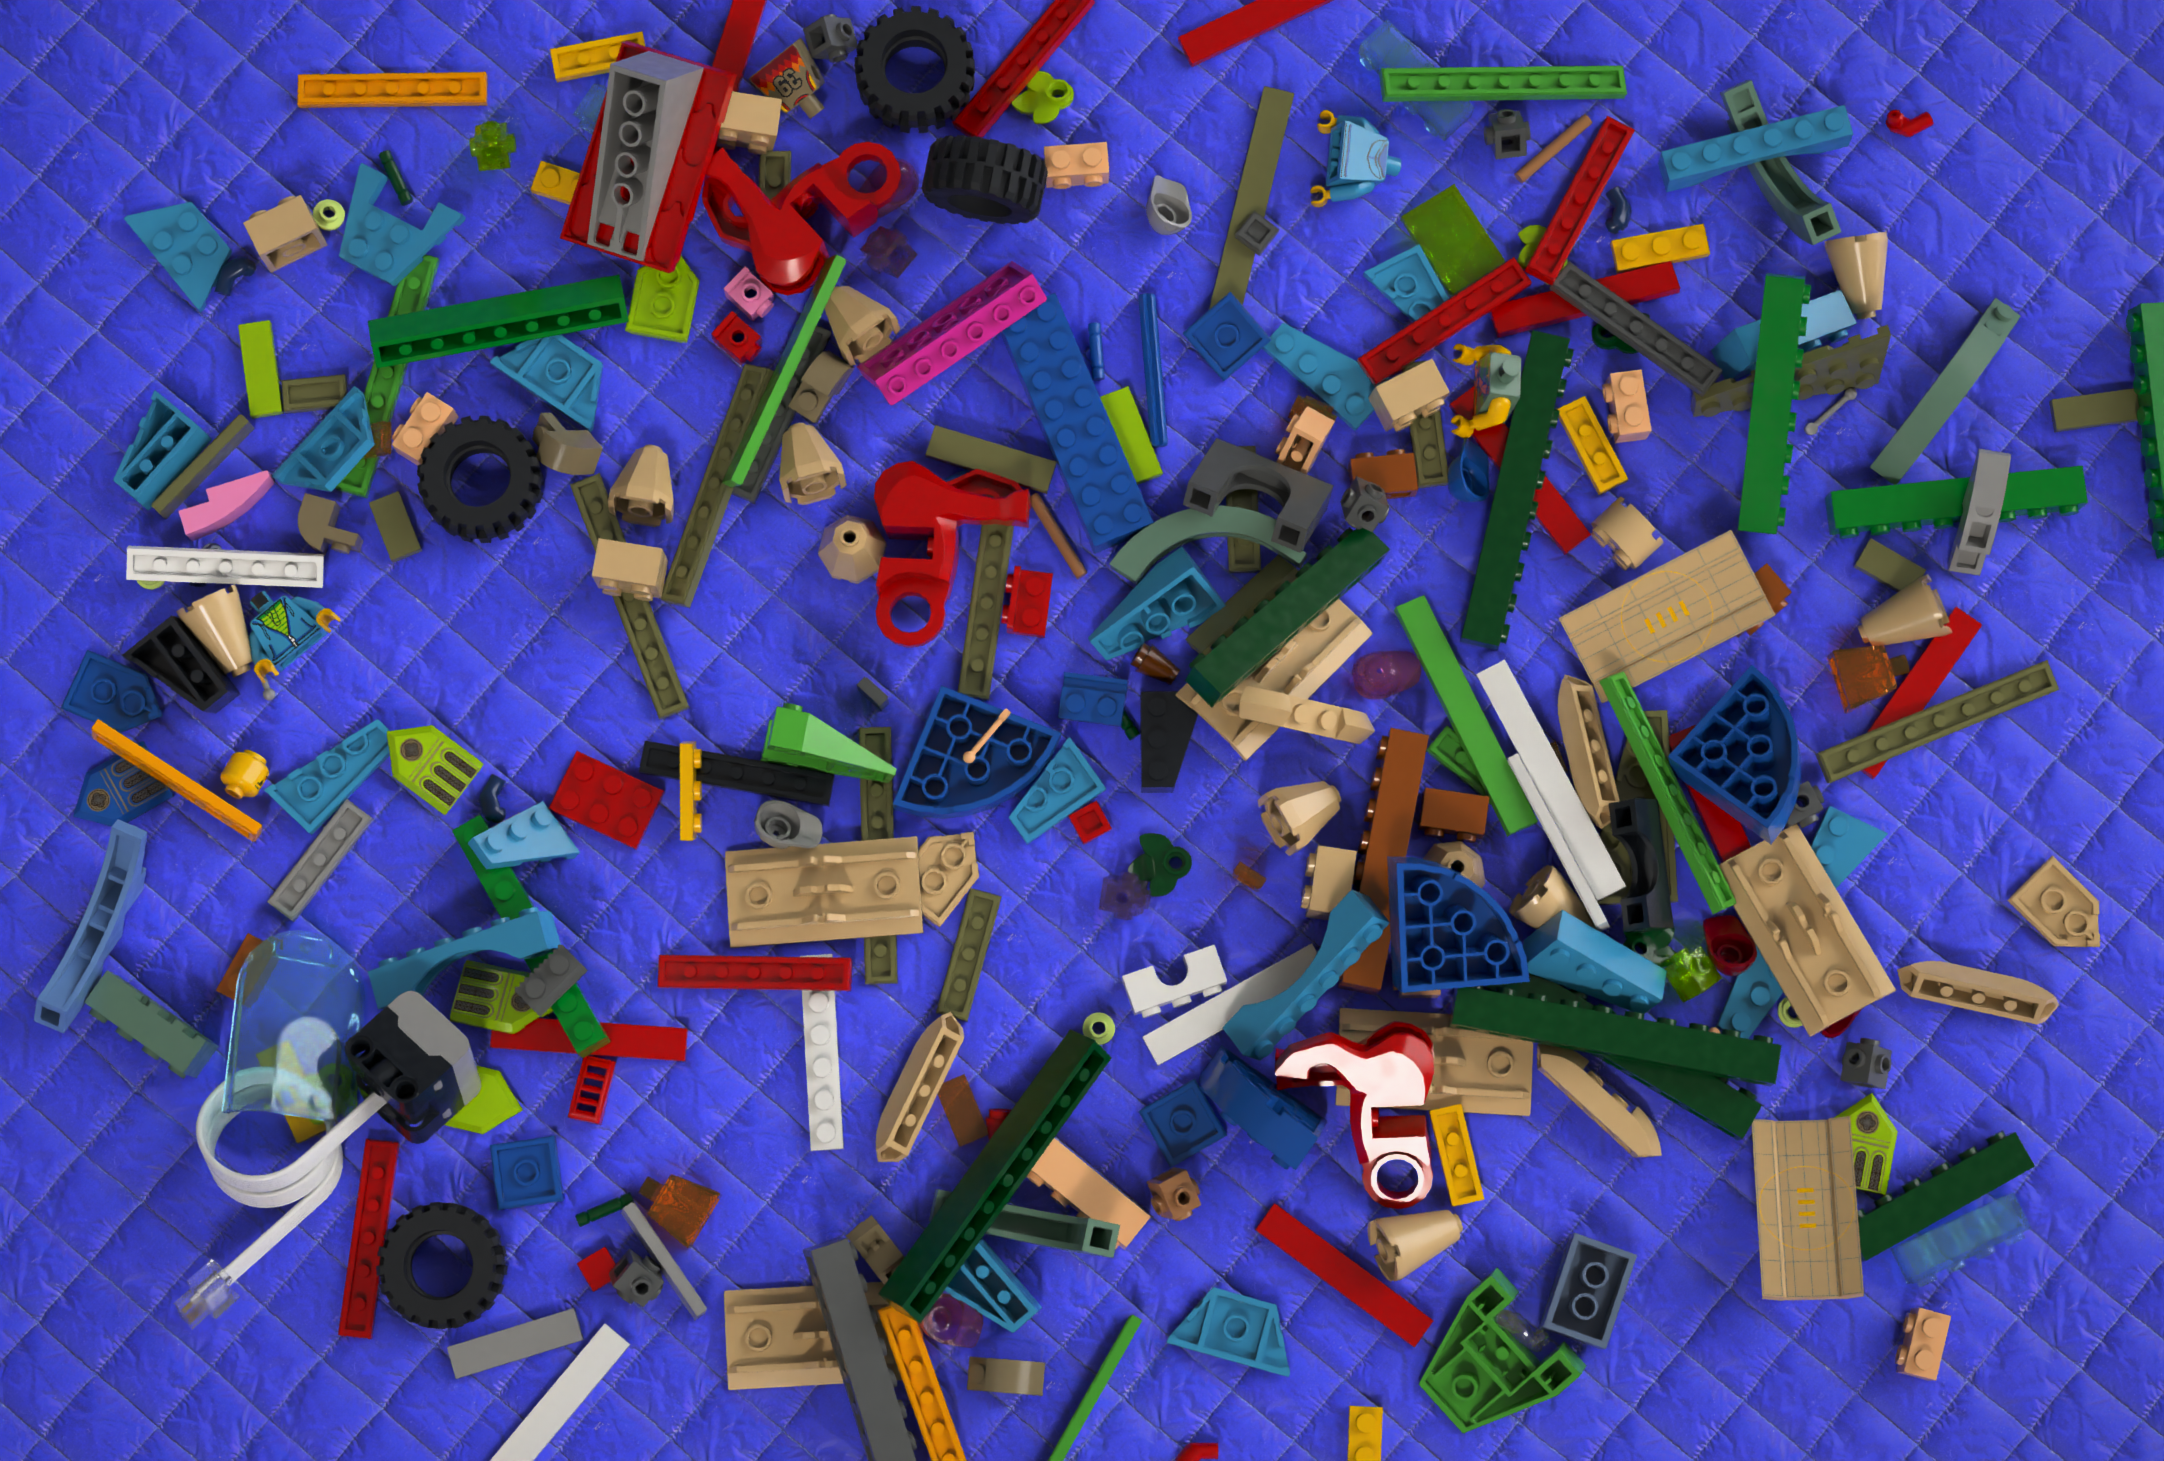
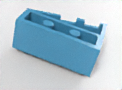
[113,390,212,511]
[944,1238,1042,1333]

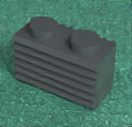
[515,945,588,1017]

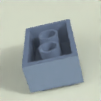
[1539,1233,1637,1349]

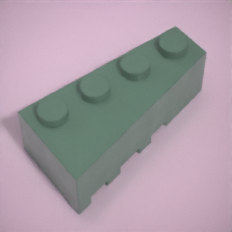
[84,970,219,1079]

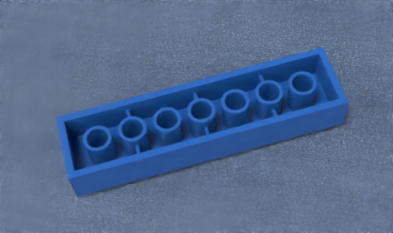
[1000,293,1154,554]

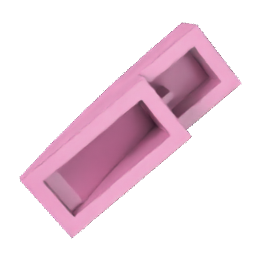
[179,470,275,541]

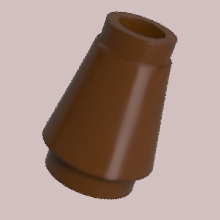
[1130,643,1180,685]

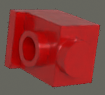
[711,311,763,366]

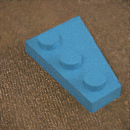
[1363,244,1449,322]
[1009,737,1106,845]
[468,801,580,870]
[1810,806,1888,888]

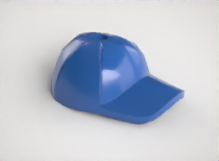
[1447,438,1489,502]

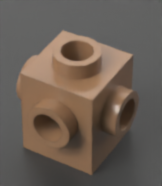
[1147,1167,1201,1221]

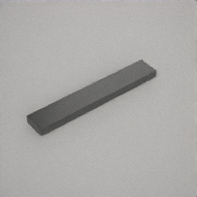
[1550,262,1722,397]
[732,326,832,504]

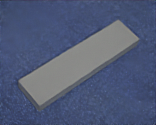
[267,799,374,922]
[621,1202,707,1320]
[447,1308,584,1379]

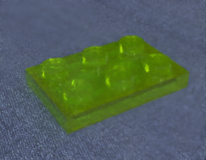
[1400,184,1506,297]

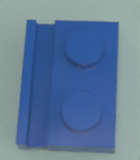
[1058,672,1129,727]

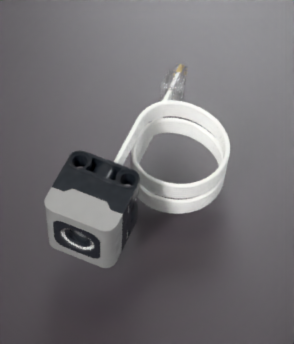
[174,991,482,1329]

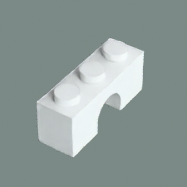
[1122,945,1227,1018]

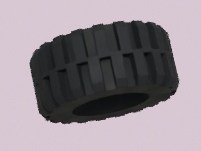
[854,6,975,133]
[921,135,1048,224]
[417,416,544,543]
[376,1202,508,1329]

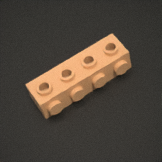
[1026,1138,1151,1250]

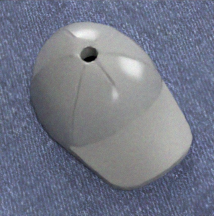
[1146,175,1192,235]
[754,800,822,849]

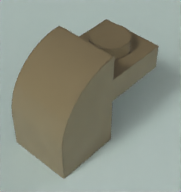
[788,350,855,423]
[532,413,603,475]
[298,493,363,556]
[846,1215,904,1285]
[967,1357,1045,1396]

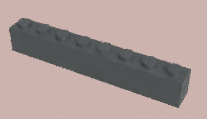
[803,1237,917,1461]

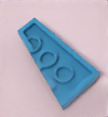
[1262,323,1390,431]
[264,719,390,835]
[1716,947,1783,1039]

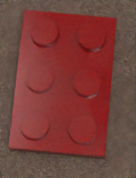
[549,751,665,850]

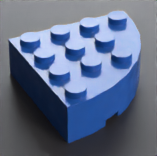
[1668,665,1801,845]
[893,685,1061,819]
[1387,856,1530,993]
[1199,1045,1327,1170]

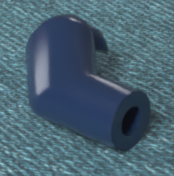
[1605,186,1632,234]
[215,256,256,296]

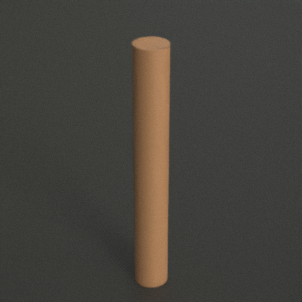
[1514,114,1592,183]
[1030,493,1088,579]

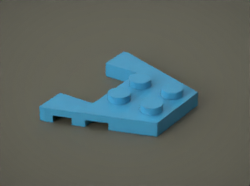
[339,163,466,287]

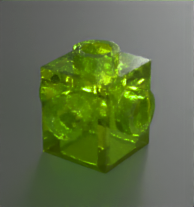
[469,121,516,171]
[1664,946,1722,1003]

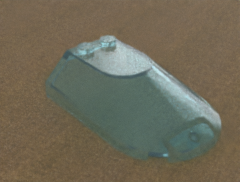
[222,930,365,1125]

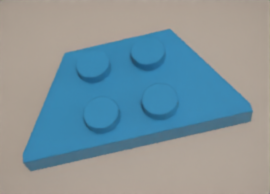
[124,202,232,313]
[490,335,603,433]
[272,386,375,492]
[1166,1287,1290,1377]

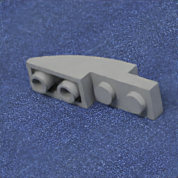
[1947,449,2011,576]

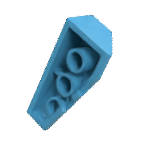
[1088,546,1226,661]

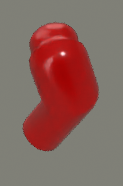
[1886,110,1933,137]
[1175,1442,1218,1461]

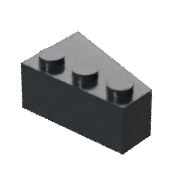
[122,615,240,714]
[1140,691,1198,793]

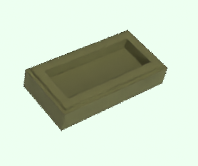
[281,374,348,414]
[369,491,422,563]
[1854,538,1926,592]

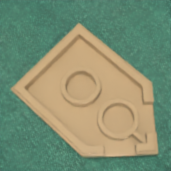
[918,832,979,928]
[2007,856,2100,947]

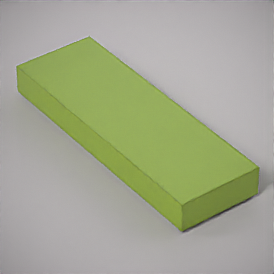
[238,320,284,419]
[1100,386,1163,485]

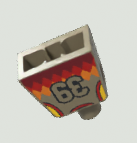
[749,38,825,119]

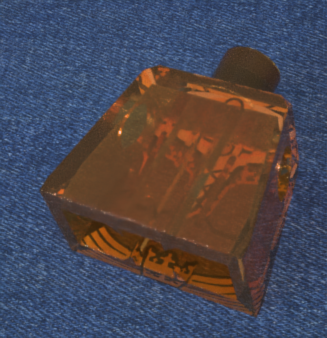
[1827,645,1909,714]
[639,1174,722,1249]

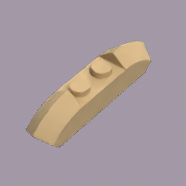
[1558,674,1620,829]
[1239,686,1375,745]
[1897,961,2059,1025]
[876,1012,964,1162]
[1537,1044,1662,1158]

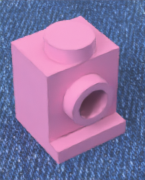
[723,266,775,321]

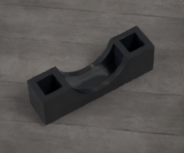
[1609,798,1674,932]

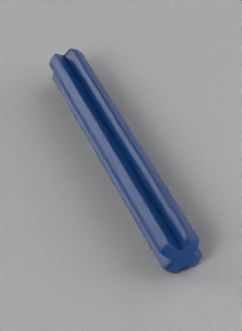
[1138,293,1168,448]

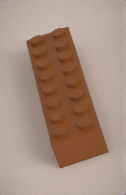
[1338,728,1429,996]

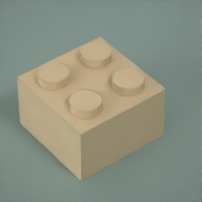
[716,91,782,155]
[243,195,328,273]
[1368,359,1450,432]
[592,538,668,601]
[1300,845,1357,920]

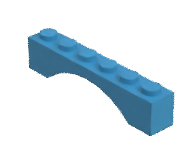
[1658,105,1853,192]
[1223,890,1390,1061]
[368,907,561,1009]

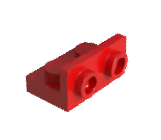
[1001,566,1053,638]

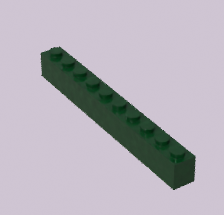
[1460,330,1574,650]
[1483,973,1762,1141]
[1448,986,1782,1086]
[878,1029,1111,1323]

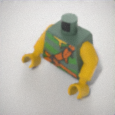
[1451,344,1521,439]

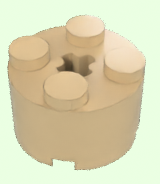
[1591,497,1664,571]

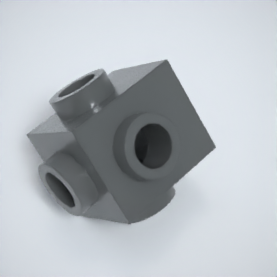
[803,14,858,63]
[1484,109,1530,159]
[1340,476,1389,532]
[1784,780,1824,829]
[1840,1038,1892,1089]
[609,1249,664,1307]

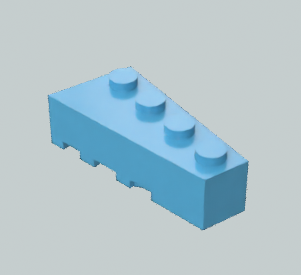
[1711,290,1857,380]
[1523,910,1667,1014]

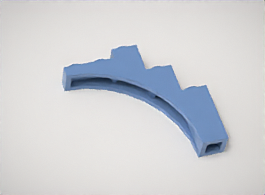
[34,819,147,1034]

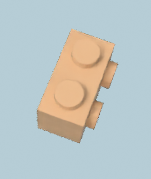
[1044,142,1109,189]
[1602,369,1652,444]
[391,392,459,466]
[1275,406,1335,474]
[1895,1307,1951,1381]

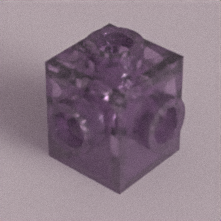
[860,226,918,278]
[1099,872,1151,920]

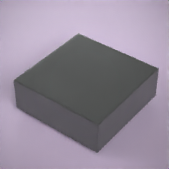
[1235,211,1279,256]
[857,677,889,711]

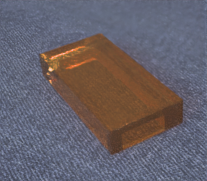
[938,1074,988,1147]

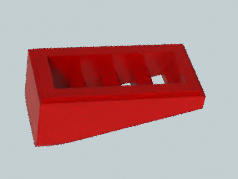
[568,1055,616,1125]

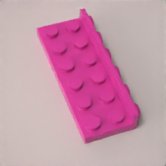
[857,261,1047,405]

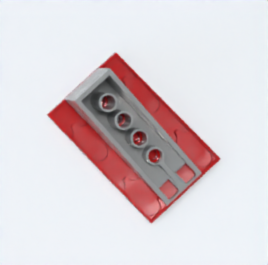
[560,41,737,273]

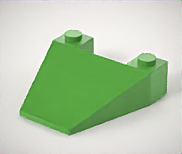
[760,703,897,783]
[1419,1267,1587,1433]

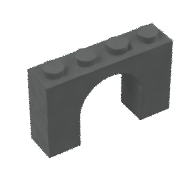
[1183,438,1334,553]

